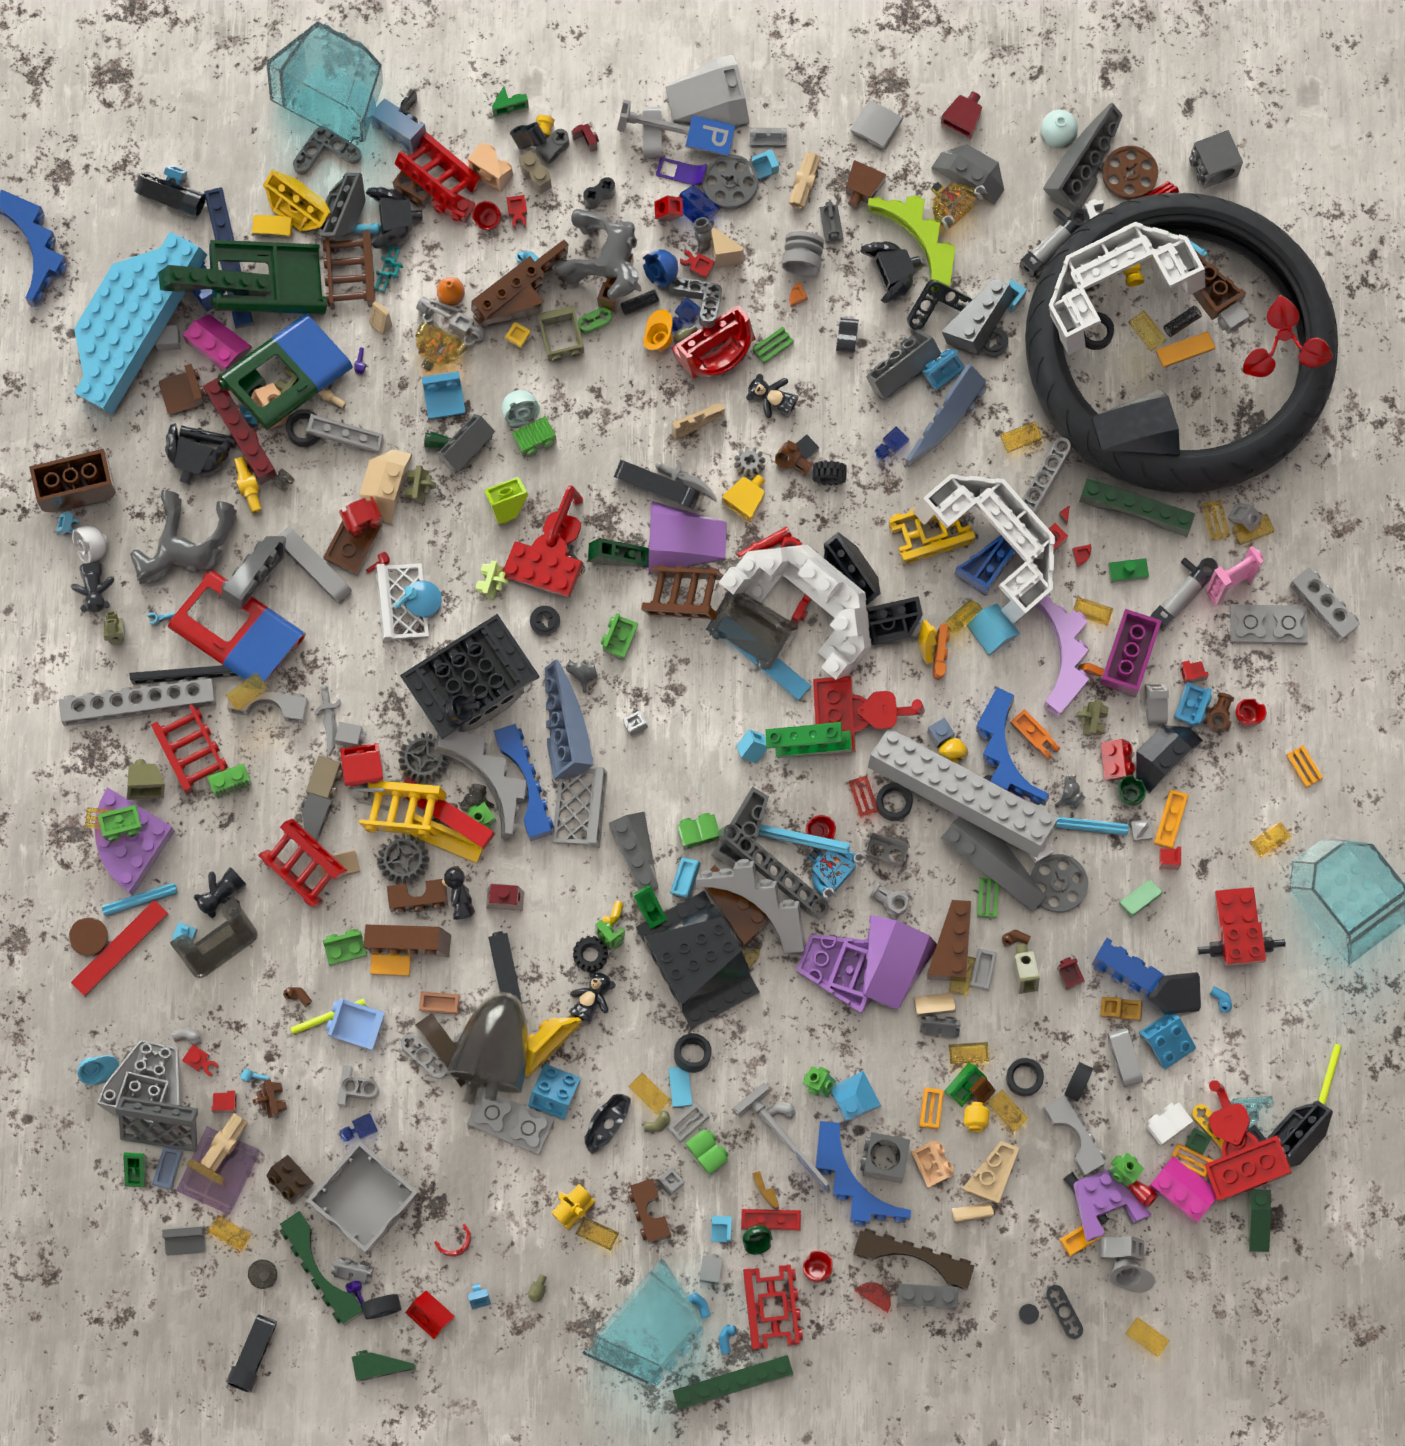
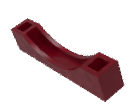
[203,378,277,485]

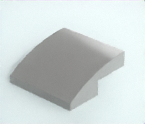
[850,101,903,149]

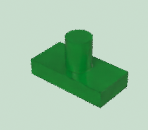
[1108,558,1149,583]

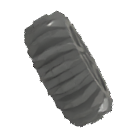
[398,733,450,785]
[377,833,430,885]

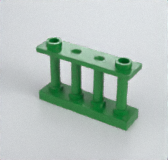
[765,722,852,758]

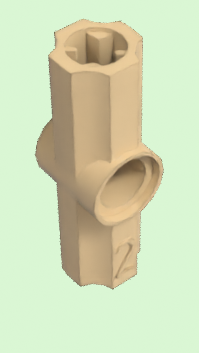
[789,152,820,209]
[201,1113,248,1172]

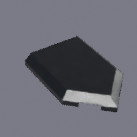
[1147,972,1201,1015]

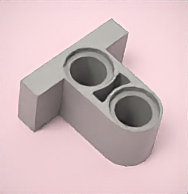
[1145,684,1169,725]
[337,1065,380,1107]
[1100,1236,1144,1260]

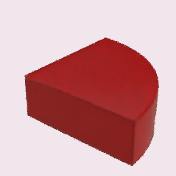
[1072,544,1092,567]

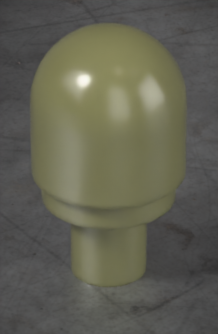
[673,325,698,344]
[528,1274,547,1302]

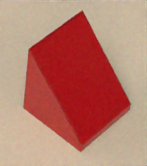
[1059,506,1070,525]

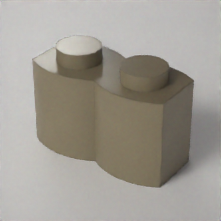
[519,151,552,194]

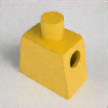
[722,474,765,523]

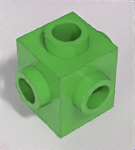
[467,802,496,829]
[803,1066,836,1098]
[1108,1153,1144,1187]

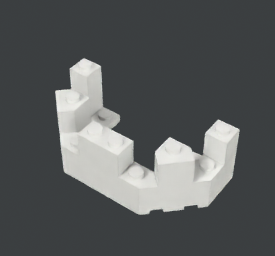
[1049,222,1205,355]
[912,474,1055,624]
[719,545,871,679]

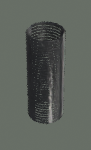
[620,289,659,316]
[1163,305,1202,337]

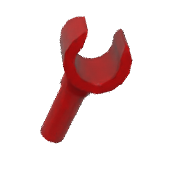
[366,552,390,573]

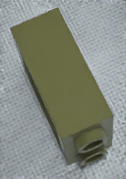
[537,305,585,362]

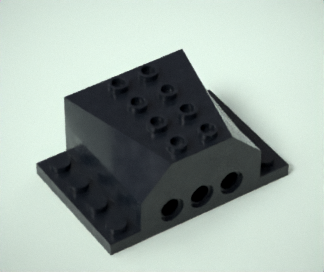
[400,614,540,739]
[636,891,760,1030]

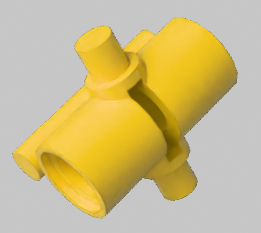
[551,1184,596,1230]

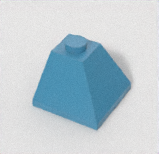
[830,1071,881,1123]

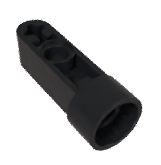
[134,172,206,218]
[226,1314,277,1393]

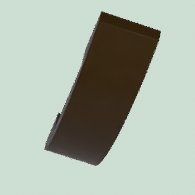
[416,1013,477,1087]

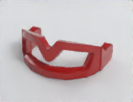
[434,1224,471,1257]

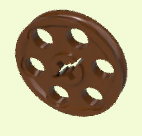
[1102,146,1158,200]

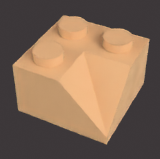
[468,142,513,192]

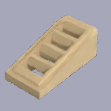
[369,301,392,335]

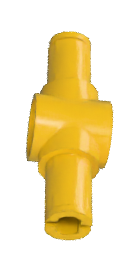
[234,457,262,514]

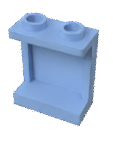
[325,998,385,1050]

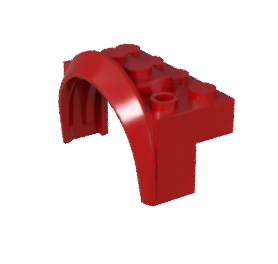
[671,305,756,379]

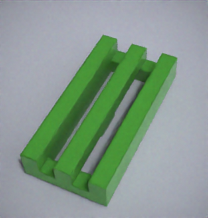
[753,327,794,364]
[977,877,999,918]

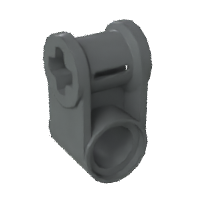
[535,129,570,164]

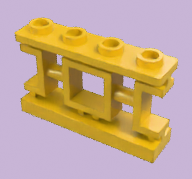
[888,509,976,566]

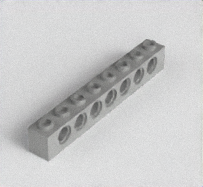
[59,677,216,726]

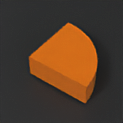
[789,282,808,307]
[1077,663,1104,676]

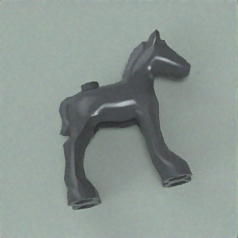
[555,209,642,301]
[130,490,237,584]

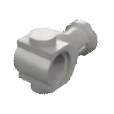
[870,882,911,919]

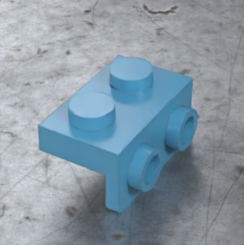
[922,349,965,390]
[1173,682,1212,727]

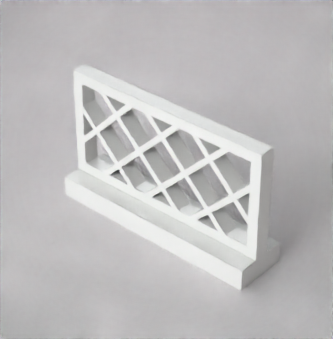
[375,563,429,642]

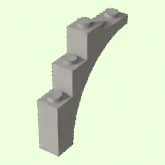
[434,731,528,839]
[696,859,805,953]

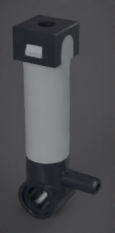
[1019,208,1089,279]
[1150,558,1218,632]

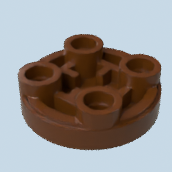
[69,917,109,956]

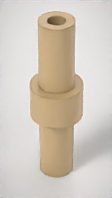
[318,389,346,409]

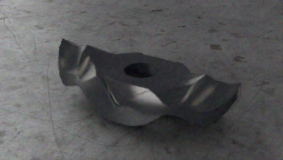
[584,1094,631,1154]

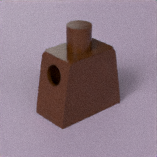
[846,160,886,208]

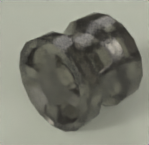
[271,468,295,492]

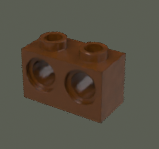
[392,170,433,208]

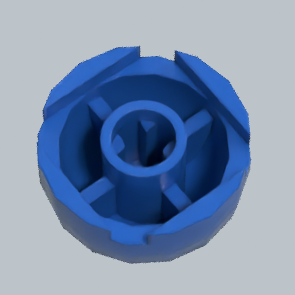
[643,249,678,288]

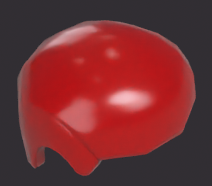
[472,201,502,231]
[1235,698,1267,727]
[805,815,836,839]
[803,1250,833,1283]

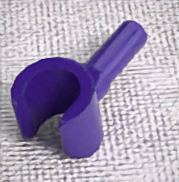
[354,347,366,374]
[346,1281,364,1307]

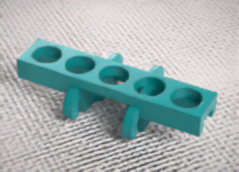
[375,246,403,293]

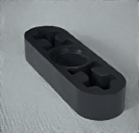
[1046,1285,1083,1340]

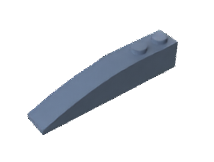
[905,363,986,467]
[545,660,594,779]

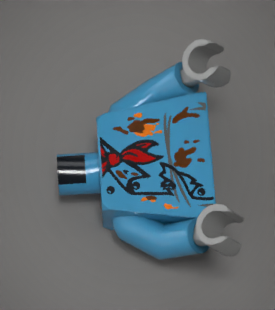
[808,849,868,903]

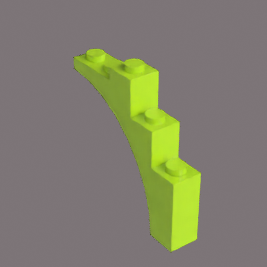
[867,195,956,294]

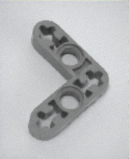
[401,1031,474,1079]

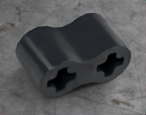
[510,122,547,150]
[583,177,616,209]
[836,317,859,354]

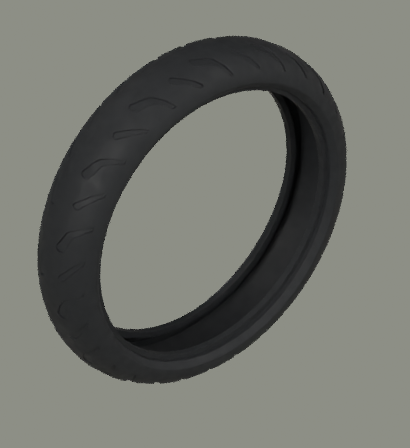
[1025,193,1338,493]

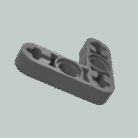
[293,127,361,175]
[668,277,722,328]

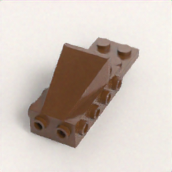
[471,240,569,327]

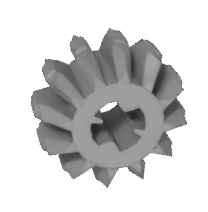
[734,447,766,479]

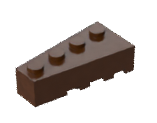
[1193,249,1246,320]
[704,865,771,949]
[927,900,971,982]
[363,924,451,957]

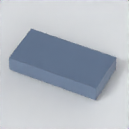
[152,1147,183,1190]

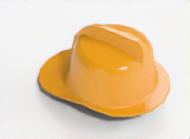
[643,309,673,353]

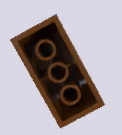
[29,449,116,513]

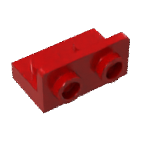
[431,194,476,223]

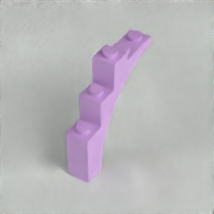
[1035,595,1089,718]

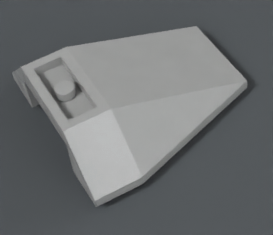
[665,55,749,126]
[97,1040,179,1127]

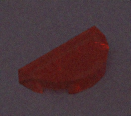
[855,1282,891,1313]

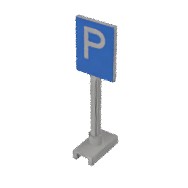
[617,99,735,157]
[734,1083,830,1193]

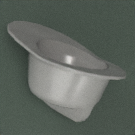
[1110,1258,1155,1293]

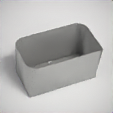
[866,832,908,867]

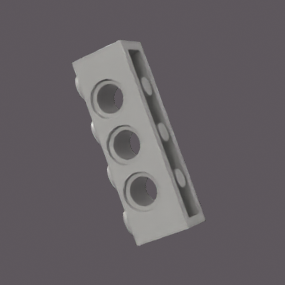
[1290,567,1360,643]

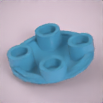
[404,580,442,618]

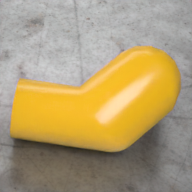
[602,901,624,927]

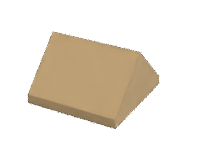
[711,227,744,268]

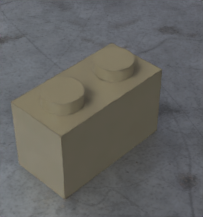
[306,755,343,800]

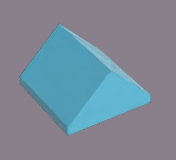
[966,603,1020,655]

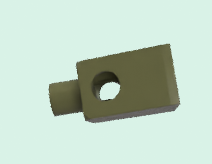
[127,759,165,800]
[1013,944,1040,994]

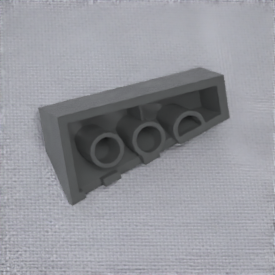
[866,329,941,399]
[221,536,286,610]
[609,811,658,891]

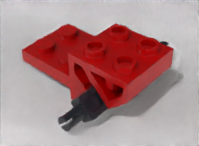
[1197,887,1286,966]

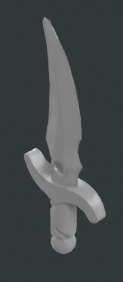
[655,460,717,501]
[315,685,341,755]

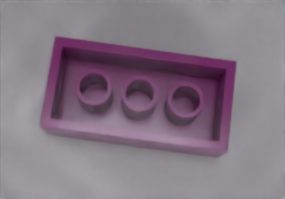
[1100,609,1162,696]

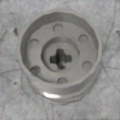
[782,231,824,276]

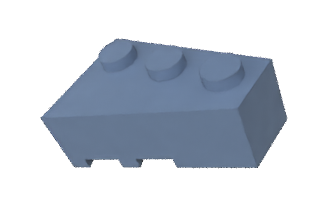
[370,98,426,153]

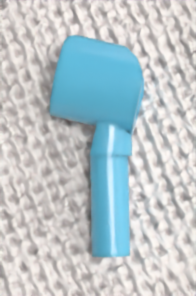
[394,586,417,609]
[147,612,175,626]
[240,1069,269,1082]

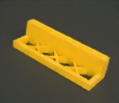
[406,814,484,864]

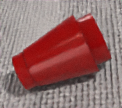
[1128,1179,1158,1207]

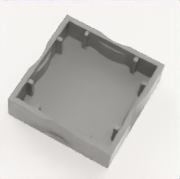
[306,1141,420,1255]

